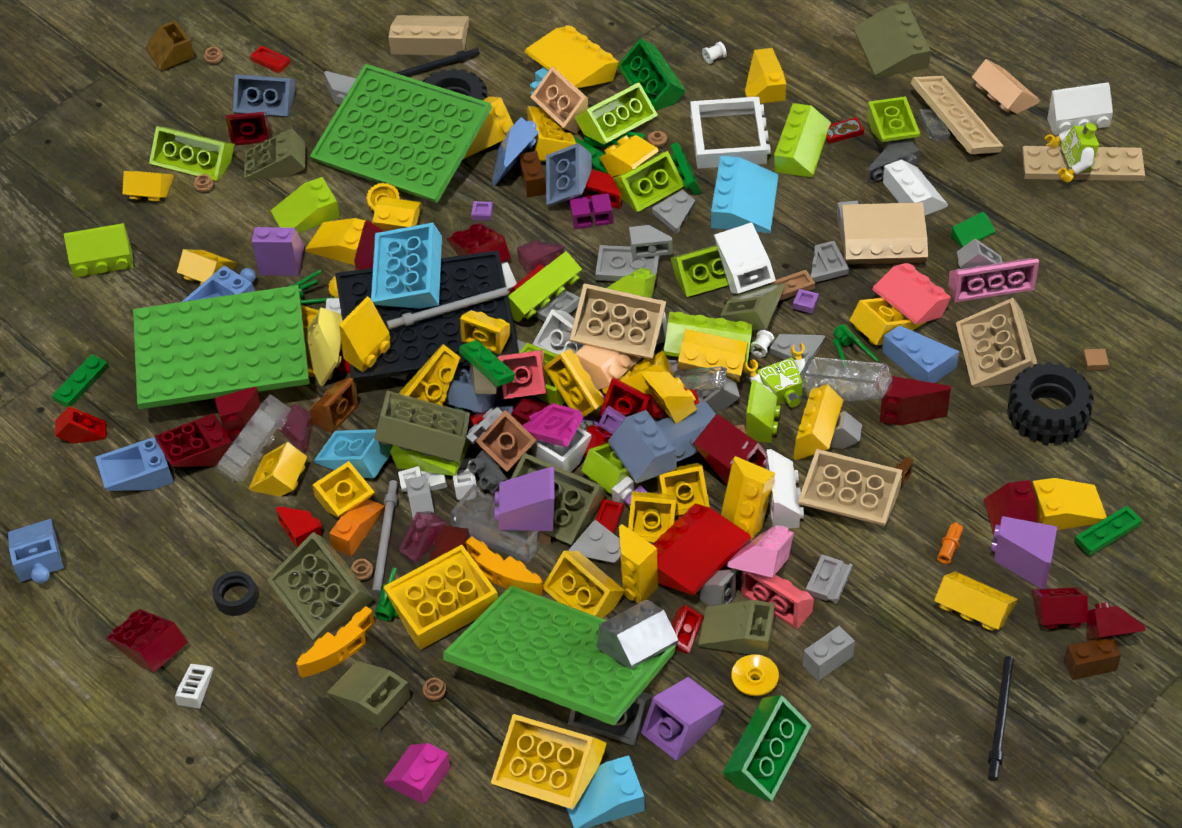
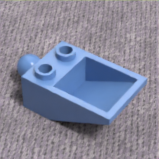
[492,117,539,186]
[182,266,256,302]
[95,437,174,491]
[8,519,64,584]

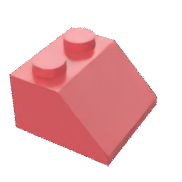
[498,350,546,399]

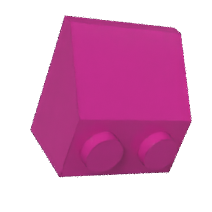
[384,743,451,805]

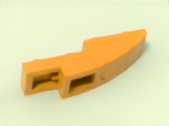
[466,536,543,596]
[296,606,375,678]

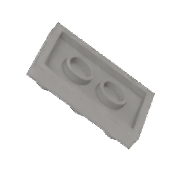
[595,245,660,283]

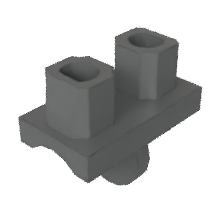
[467,450,507,494]

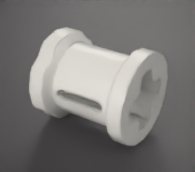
[702,41,727,64]
[749,330,774,358]

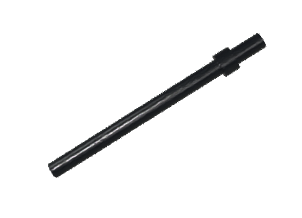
[395,48,480,77]
[988,656,1014,781]

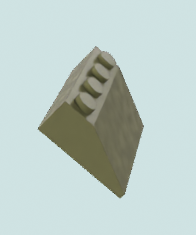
[853,3,931,78]
[374,391,470,462]
[497,453,607,546]
[267,532,374,641]

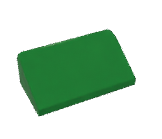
[951,212,996,248]

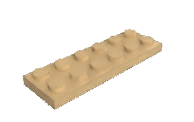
[911,76,1003,154]
[1022,146,1145,181]

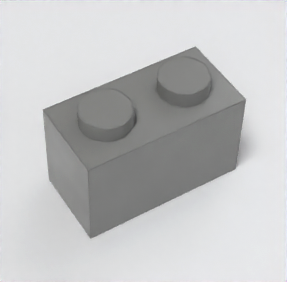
[803,626,855,681]

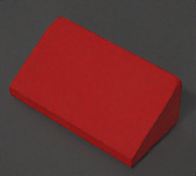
[671,605,704,654]

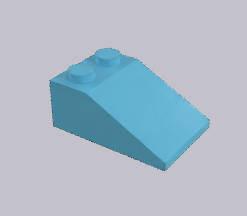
[314,429,393,478]
[566,756,645,828]

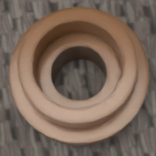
[204,47,223,64]
[648,131,667,149]
[194,174,214,192]
[351,559,373,581]
[423,678,446,701]

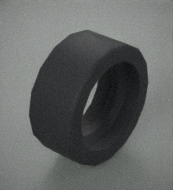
[212,571,257,616]

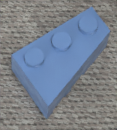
[882,325,959,383]

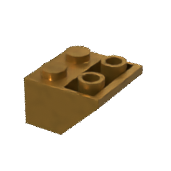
[146,20,194,70]

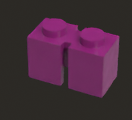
[570,193,613,229]

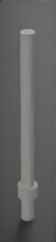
[387,287,508,329]
[372,480,398,595]

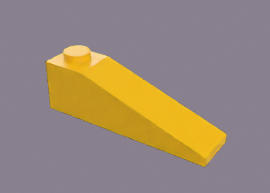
[745,48,786,104]
[527,106,576,162]
[399,344,460,405]

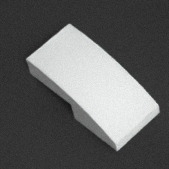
[398,466,447,492]

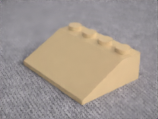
[388,15,469,55]
[842,202,928,265]
[569,283,666,360]
[956,298,1037,388]
[798,449,902,526]

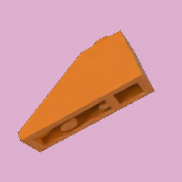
[329,499,385,557]

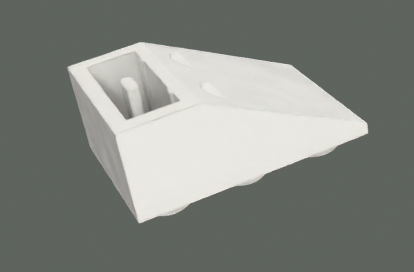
[714,222,776,293]

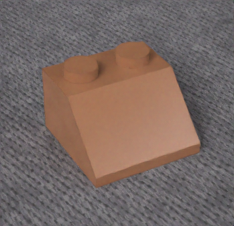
[476,410,537,472]

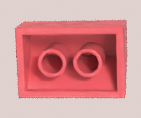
[872,263,951,324]
[741,570,814,629]

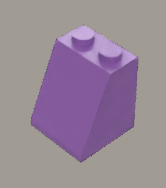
[252,227,304,276]
[494,467,554,531]
[991,516,1057,589]
[641,677,724,761]

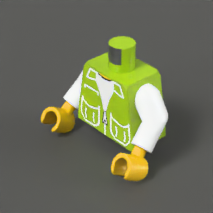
[1045,123,1099,182]
[743,343,807,408]

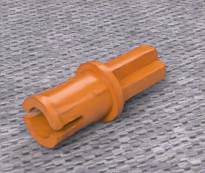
[937,522,963,564]

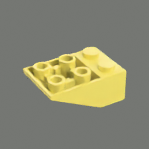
[305,307,342,386]

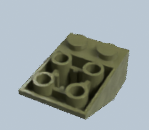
[244,128,305,180]
[720,283,785,331]
[698,600,775,657]
[327,661,411,730]

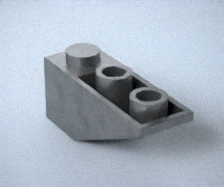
[867,138,920,184]

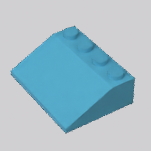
[711,156,779,233]
[371,223,442,309]

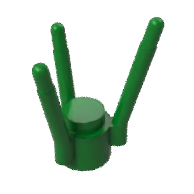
[290,270,335,305]
[833,324,879,370]
[375,567,398,621]

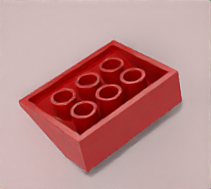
[652,503,751,595]

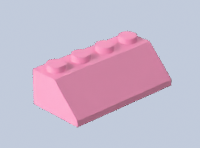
[948,258,1039,302]
[727,525,794,577]

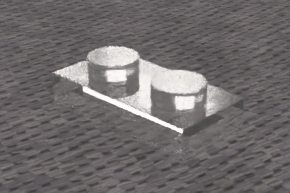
[916,109,950,140]

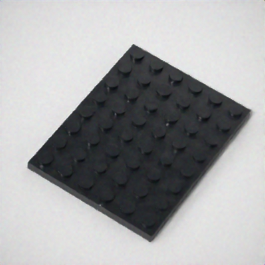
[335,250,519,382]

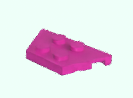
[522,404,583,447]

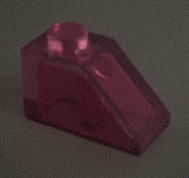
[517,240,564,274]
[276,403,312,454]
[399,511,448,562]

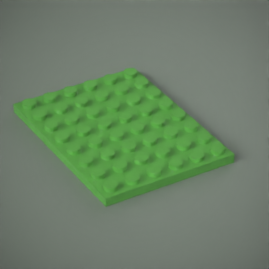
[309,64,493,203]
[133,285,310,409]
[443,585,676,725]

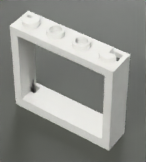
[690,97,771,169]

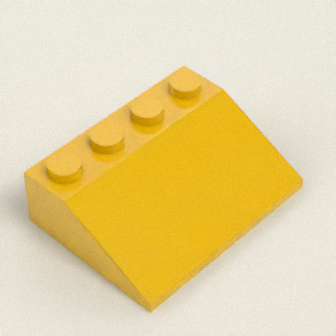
[525,25,619,88]
[383,545,498,650]
[491,714,607,809]

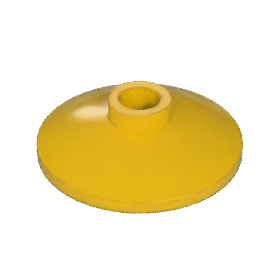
[732,654,779,696]

